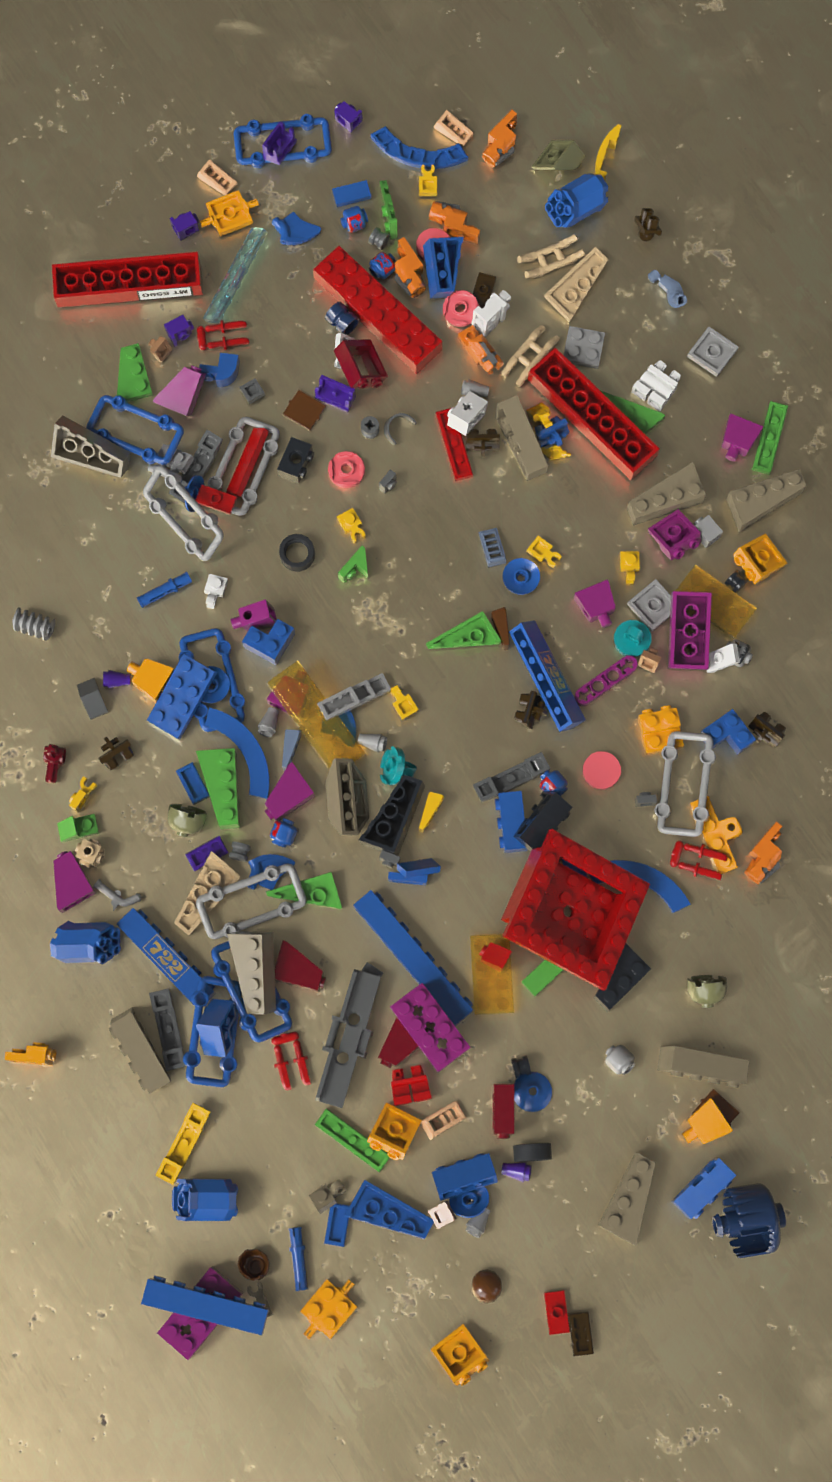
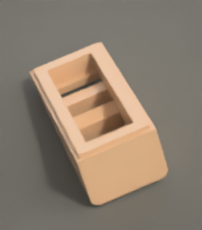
[434,110,474,147]
[197,159,238,195]
[421,1101,466,1140]

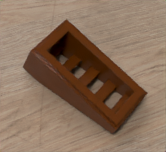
[491,607,510,650]

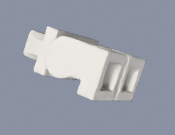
[472,290,511,337]
[632,360,681,412]

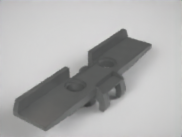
[315,969,381,1108]

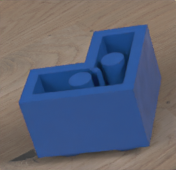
[242,619,295,665]
[701,709,756,755]
[196,999,237,1057]

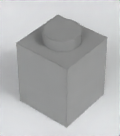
[694,515,723,548]

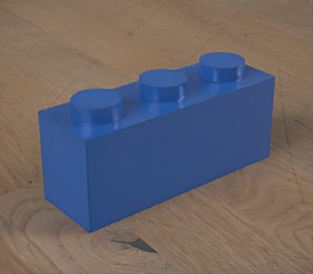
[495,791,528,853]
[432,1153,498,1201]

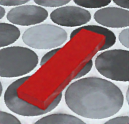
[436,408,473,481]
[226,428,269,497]

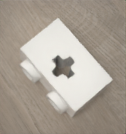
[447,391,488,436]

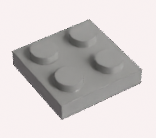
[564,326,605,369]
[687,327,739,377]
[627,579,671,632]

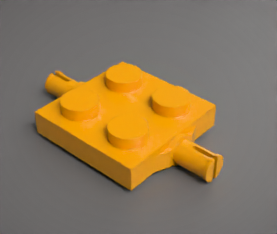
[199,190,259,237]
[300,1279,358,1339]

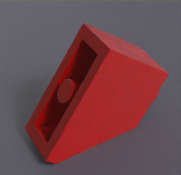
[479,942,512,973]

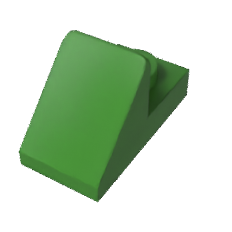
[338,545,368,583]
[57,814,99,842]

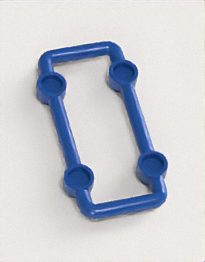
[233,114,332,169]
[86,395,184,465]
[179,628,245,732]
[211,941,292,1043]
[183,976,245,1088]

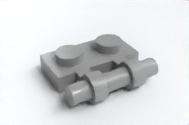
[148,444,195,478]

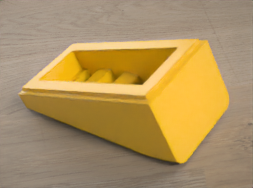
[419,792,444,833]

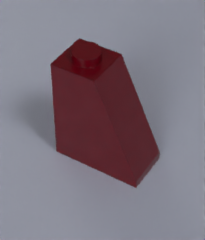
[275,940,326,992]
[378,1017,434,1068]

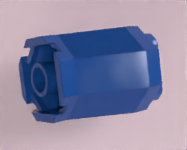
[545,173,608,228]
[50,921,121,965]
[172,1178,238,1221]

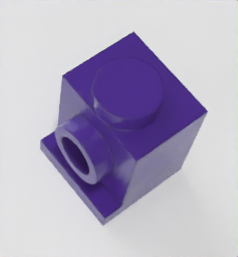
[334,101,363,133]
[169,211,200,241]
[164,315,194,347]

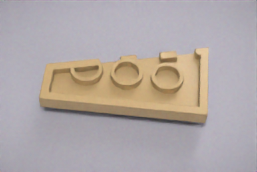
[544,247,608,322]
[174,851,241,936]

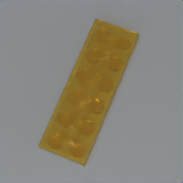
[266,661,366,770]

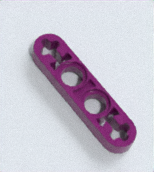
[574,656,637,706]

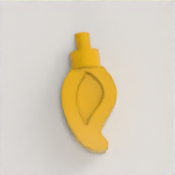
[541,445,571,460]

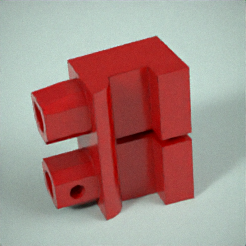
[391,1065,432,1106]

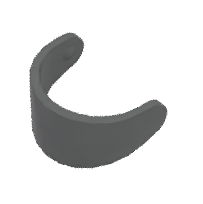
[384,413,416,445]

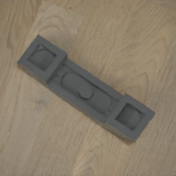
[169,430,223,503]
[473,752,550,802]
[149,988,186,1071]

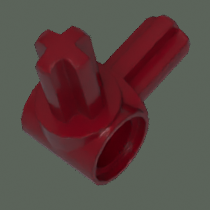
[43,744,66,783]

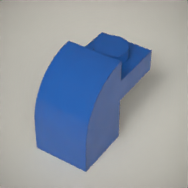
[199,353,240,387]

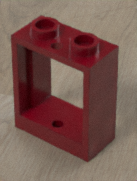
[334,339,388,389]
[492,1084,514,1139]

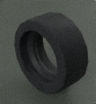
[279,534,315,572]
[513,1143,552,1162]

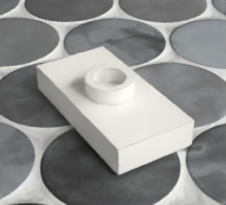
[707,644,740,673]

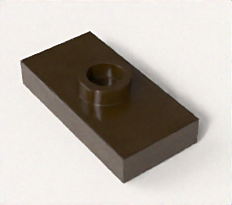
[473,272,496,309]
[568,1311,594,1356]

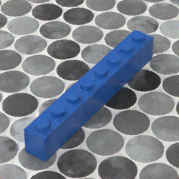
[353,890,473,1026]

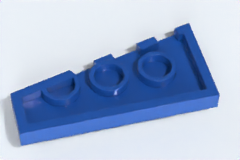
[344,1180,434,1239]

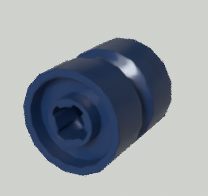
[325,301,360,335]

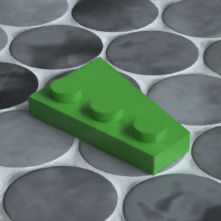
[117,343,153,402]

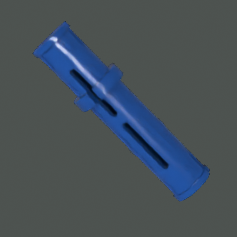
[137,572,192,608]
[289,1227,308,1291]

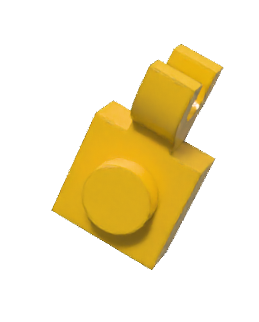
[526,402,553,428]
[620,551,640,585]
[390,685,419,720]
[69,776,97,813]

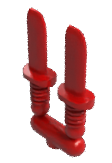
[197,320,249,351]
[670,841,727,880]
[271,1032,311,1090]

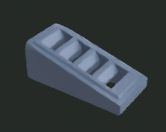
[479,528,506,568]
[282,729,301,771]

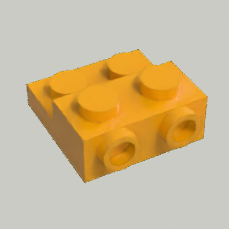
[733,533,787,584]
[638,705,684,755]
[5,1042,57,1066]
[367,1103,422,1160]
[431,1324,490,1386]

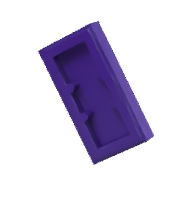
[185,836,229,871]

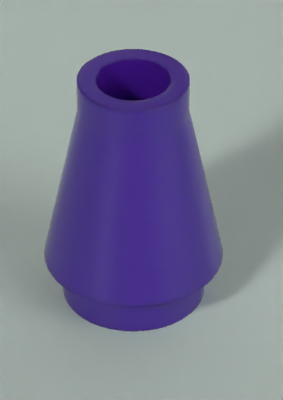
[103,670,130,689]
[501,1162,532,1182]

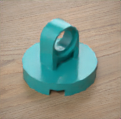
[613,620,651,657]
[380,746,417,786]

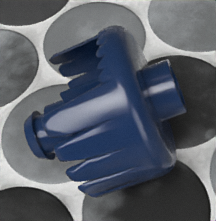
[712,1183,786,1258]

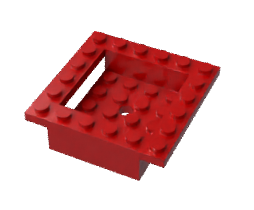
[501,829,650,991]

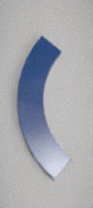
[371,126,468,169]
[205,707,270,799]
[588,860,691,914]

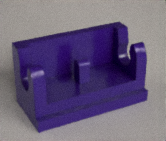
[262,121,297,165]
[315,375,356,412]

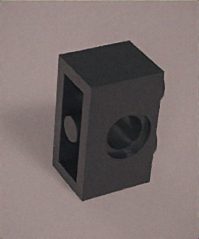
[277,437,314,484]

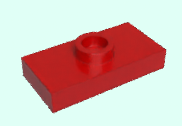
[196,485,237,515]
[544,1290,570,1335]

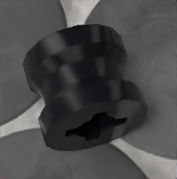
[724,570,748,594]
[511,1055,531,1078]

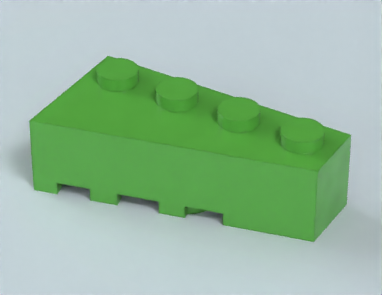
[196,748,240,830]

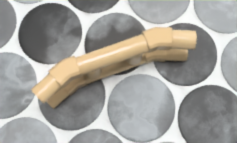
[517,234,586,278]
[501,325,560,387]

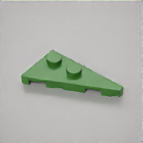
[379,180,398,240]
[600,390,665,435]
[426,611,502,649]
[266,872,342,909]

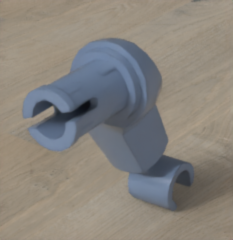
[648,270,687,308]

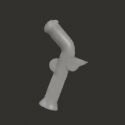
[93,879,142,911]

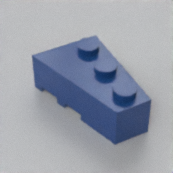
[423,237,464,299]
[672,1158,737,1219]

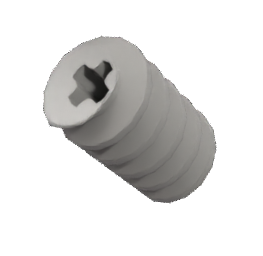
[12,607,55,641]

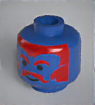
[340,206,368,233]
[369,252,396,279]
[539,770,568,796]
[269,818,298,848]

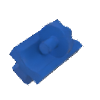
[534,416,569,448]

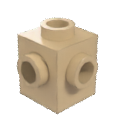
[75,838,105,868]

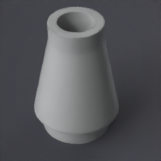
[461,379,489,397]
[258,707,279,737]
[358,733,387,753]
[465,1208,491,1238]

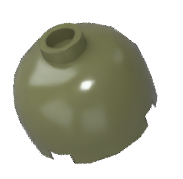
[167,804,207,837]
[687,975,727,1008]

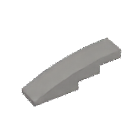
[317,673,391,721]

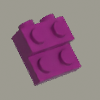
[648,509,702,560]

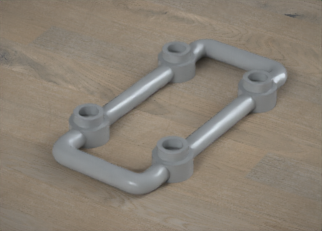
[208,417,280,516]
[143,465,224,561]
[654,731,716,837]
[196,864,307,939]

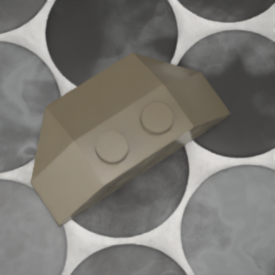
[325,758,369,835]

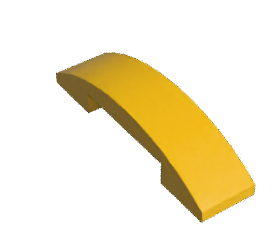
[594,124,622,180]
[155,1103,211,1185]

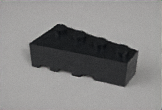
[359,775,425,856]

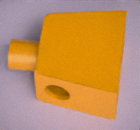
[127,659,174,703]
[682,1098,733,1144]

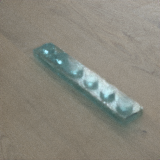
[203,228,268,323]

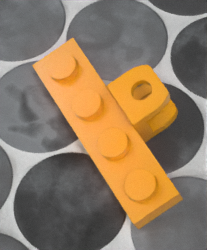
[690,796,743,875]

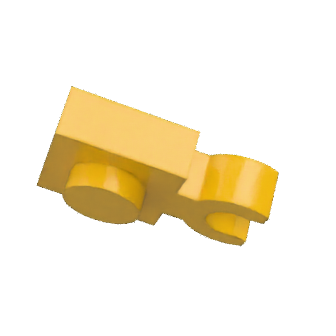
[419,165,437,196]
[337,508,365,543]
[526,536,562,568]

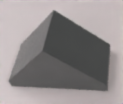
[77,678,108,720]

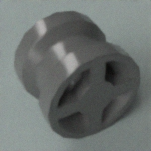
[368,227,390,250]
[361,416,379,439]
[228,841,251,862]

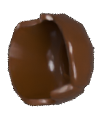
[238,1249,270,1281]
[472,1269,502,1304]

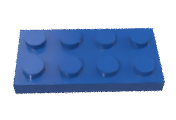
[147,654,217,739]

